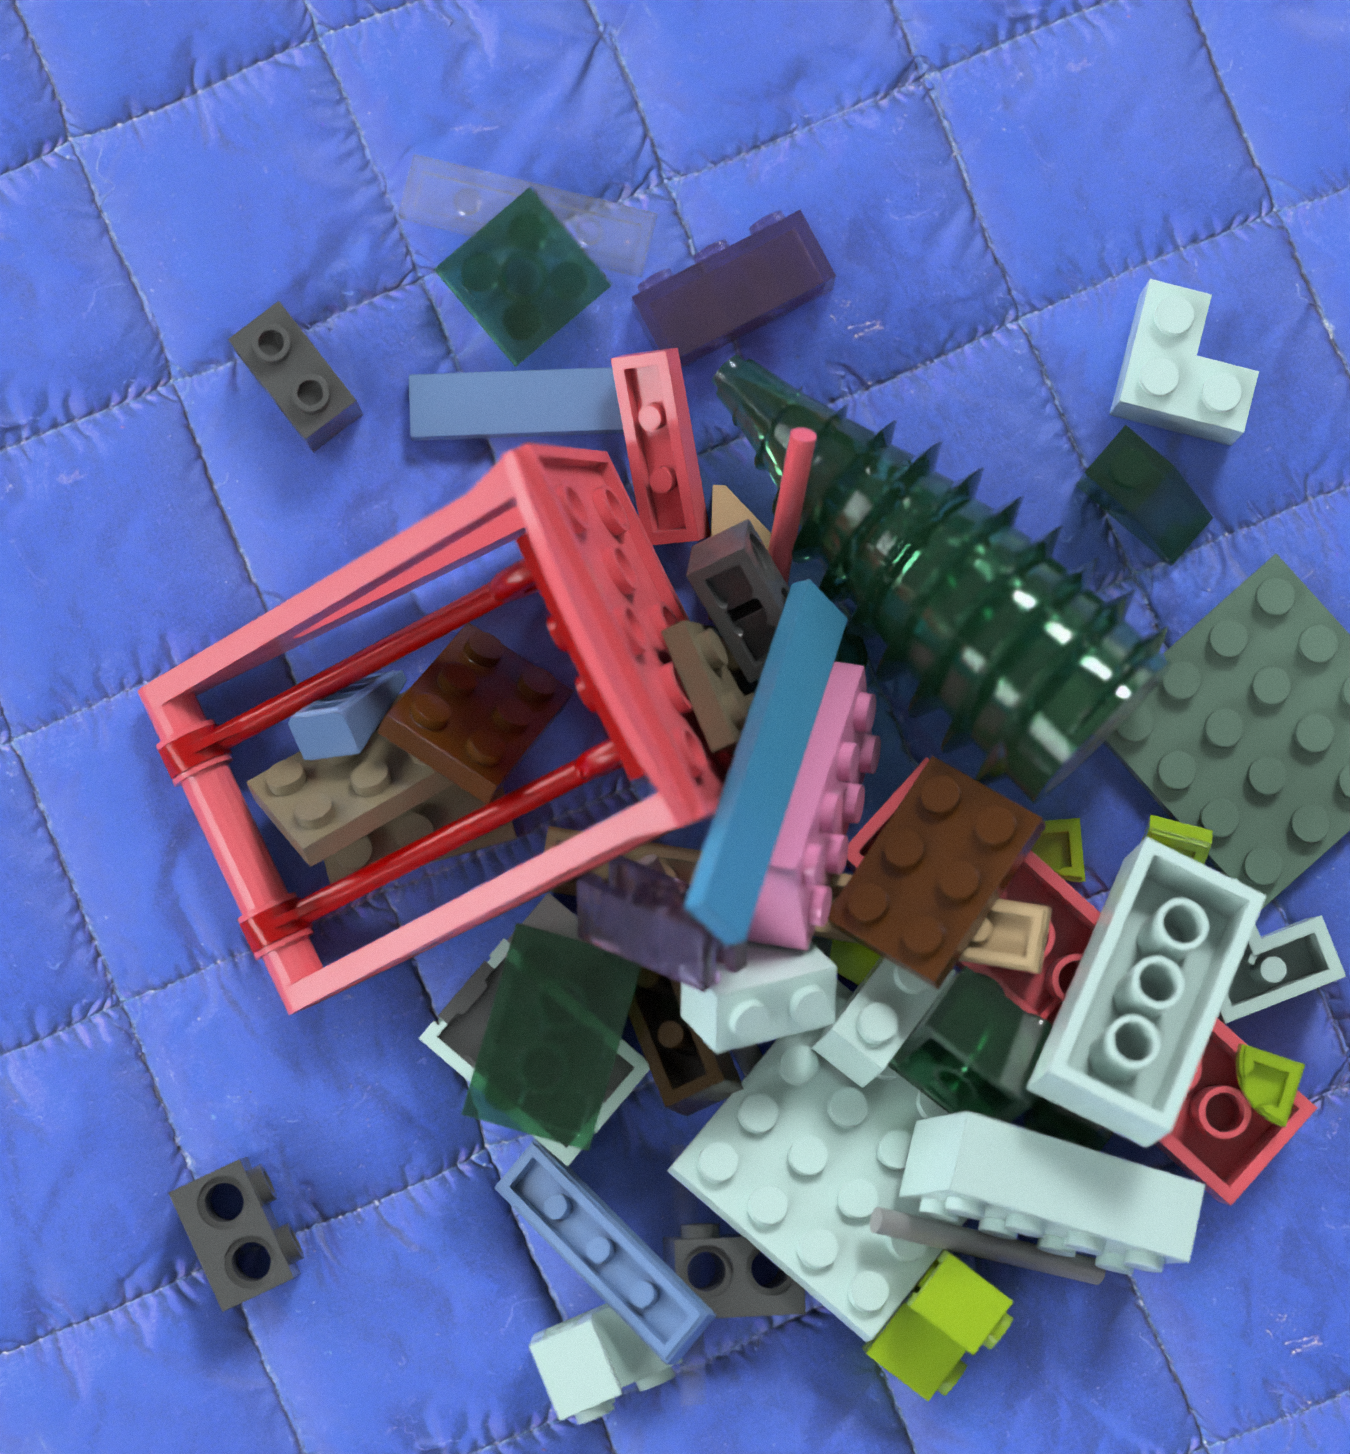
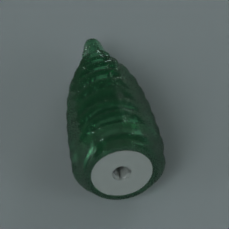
[711,354,1172,804]

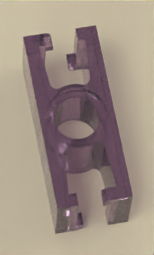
[577,855,747,992]

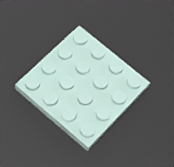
[667,979,1005,1342]

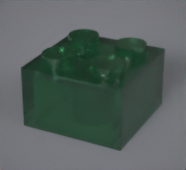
[887,966,1053,1124]

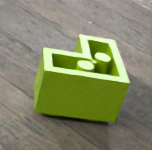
[862,1249,1013,1402]

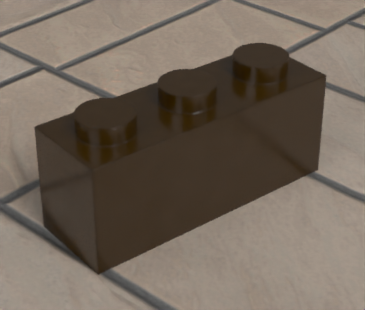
[595,903,743,1116]

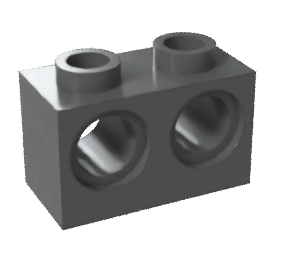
[228,301,363,452]
[686,518,790,683]
[169,1157,304,1312]
[663,1223,805,1318]

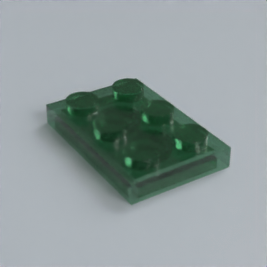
[461,923,644,1151]

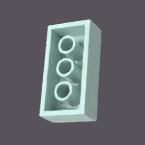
[1027,837,1266,1148]
[899,1111,1205,1274]

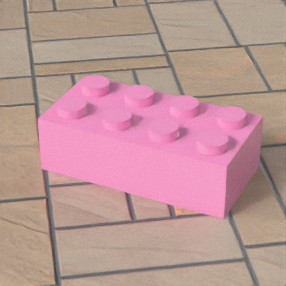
[745,662,881,951]

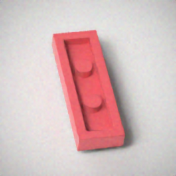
[611,347,711,545]

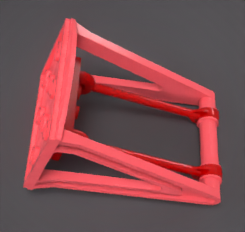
[138,443,734,1016]

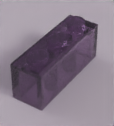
[632,210,836,368]

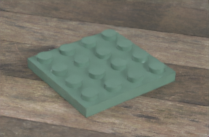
[1103,553,1350,911]

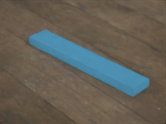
[684,579,848,945]

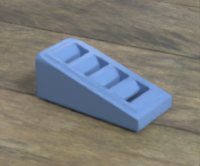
[288,670,407,760]

